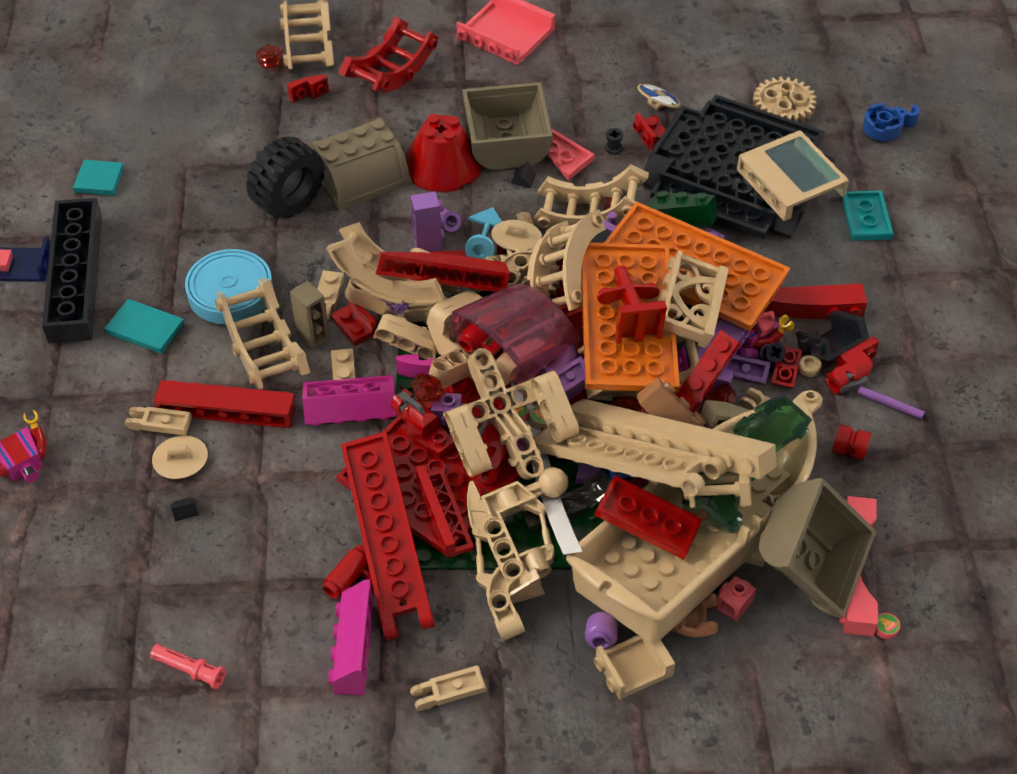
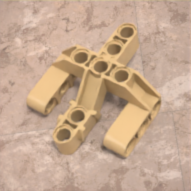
[345,248,472,360]
[427,289,553,389]
[443,349,579,480]

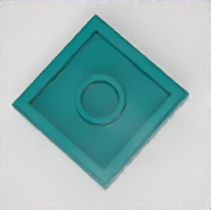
[73,160,124,196]

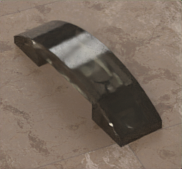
[519,470,611,530]

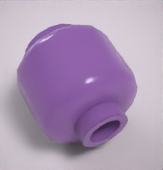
[585,612,619,650]

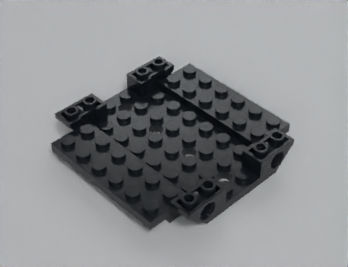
[642,94,835,239]

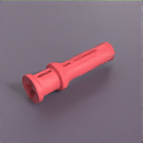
[150,644,226,689]

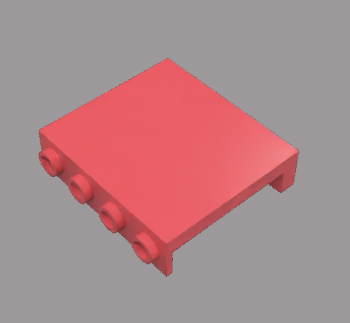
[456,0,555,65]

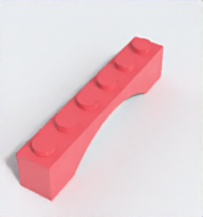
[839,496,878,637]

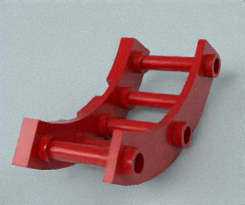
[338,16,439,92]

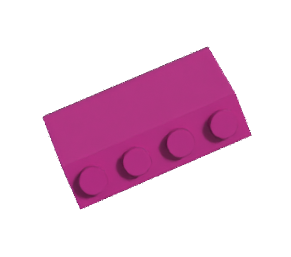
[302,375,397,426]
[328,580,373,695]

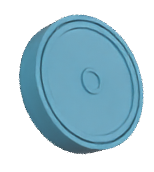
[185,249,273,324]

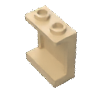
[594,635,675,700]

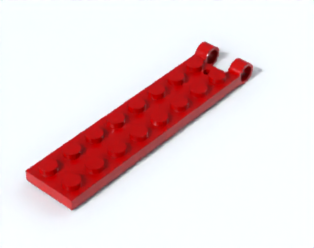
[341,431,435,641]

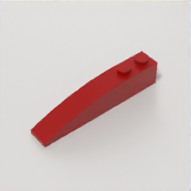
[375,252,511,293]
[764,283,867,319]

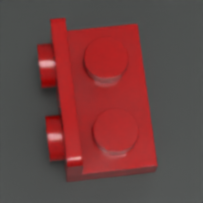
[633,113,666,151]
[331,300,377,346]

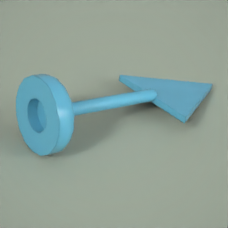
[465,207,502,259]

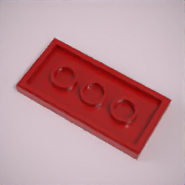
[594,475,703,560]

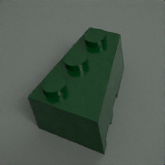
[646,191,718,228]

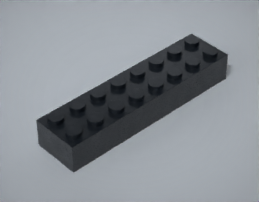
[42,198,102,343]

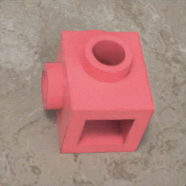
[716,576,756,622]

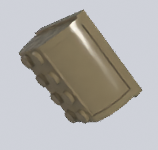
[462,82,553,170]
[307,117,412,211]
[759,478,877,618]

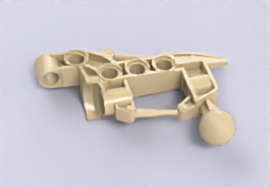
[467,467,569,642]

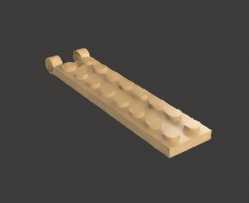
[533,426,727,497]

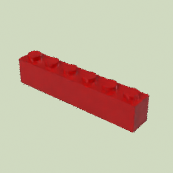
[154,380,296,429]

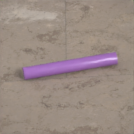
[857,386,925,420]

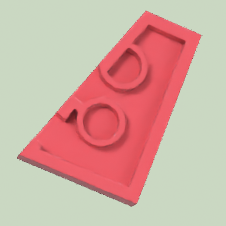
[547,128,595,181]

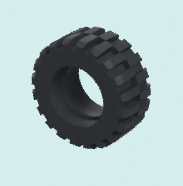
[246,136,325,219]

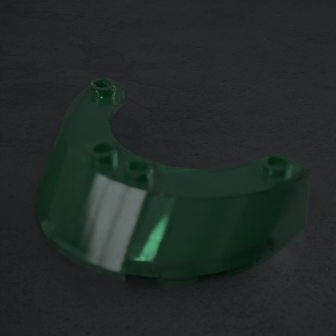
[682,394,812,534]

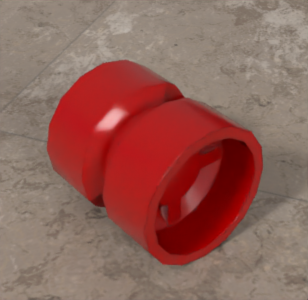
[831,424,872,461]

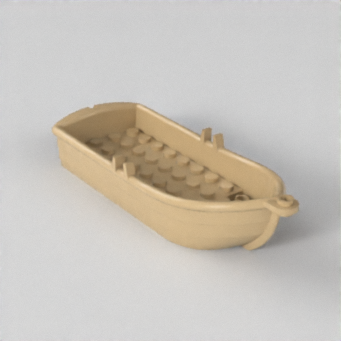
[566,390,822,644]

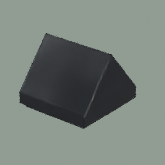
[511,162,537,188]
[170,497,198,522]

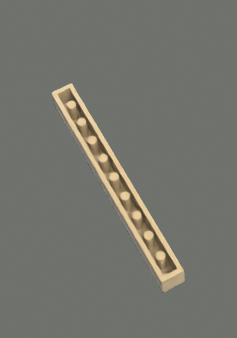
[571,399,777,479]

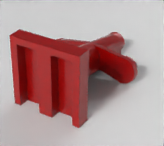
[597,265,667,344]

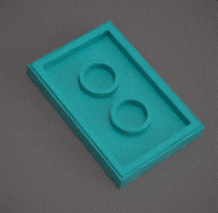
[841,190,894,241]
[104,299,185,354]

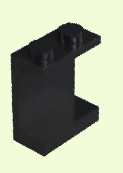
[796,310,869,361]

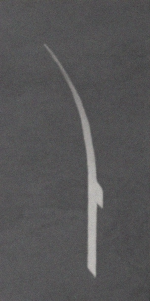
[503,348,583,555]

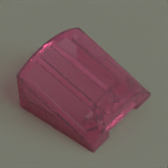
[451,284,579,386]

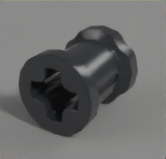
[605,128,624,155]
[759,342,785,363]

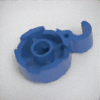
[862,103,920,141]

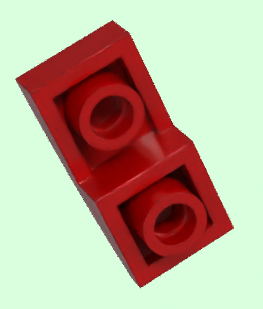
[287,75,329,103]
[771,346,802,389]

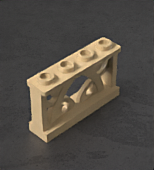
[658,250,729,349]

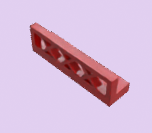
[416,464,474,558]

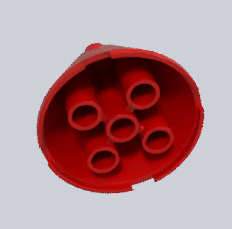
[405,114,483,193]

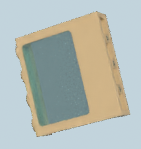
[737,130,849,221]

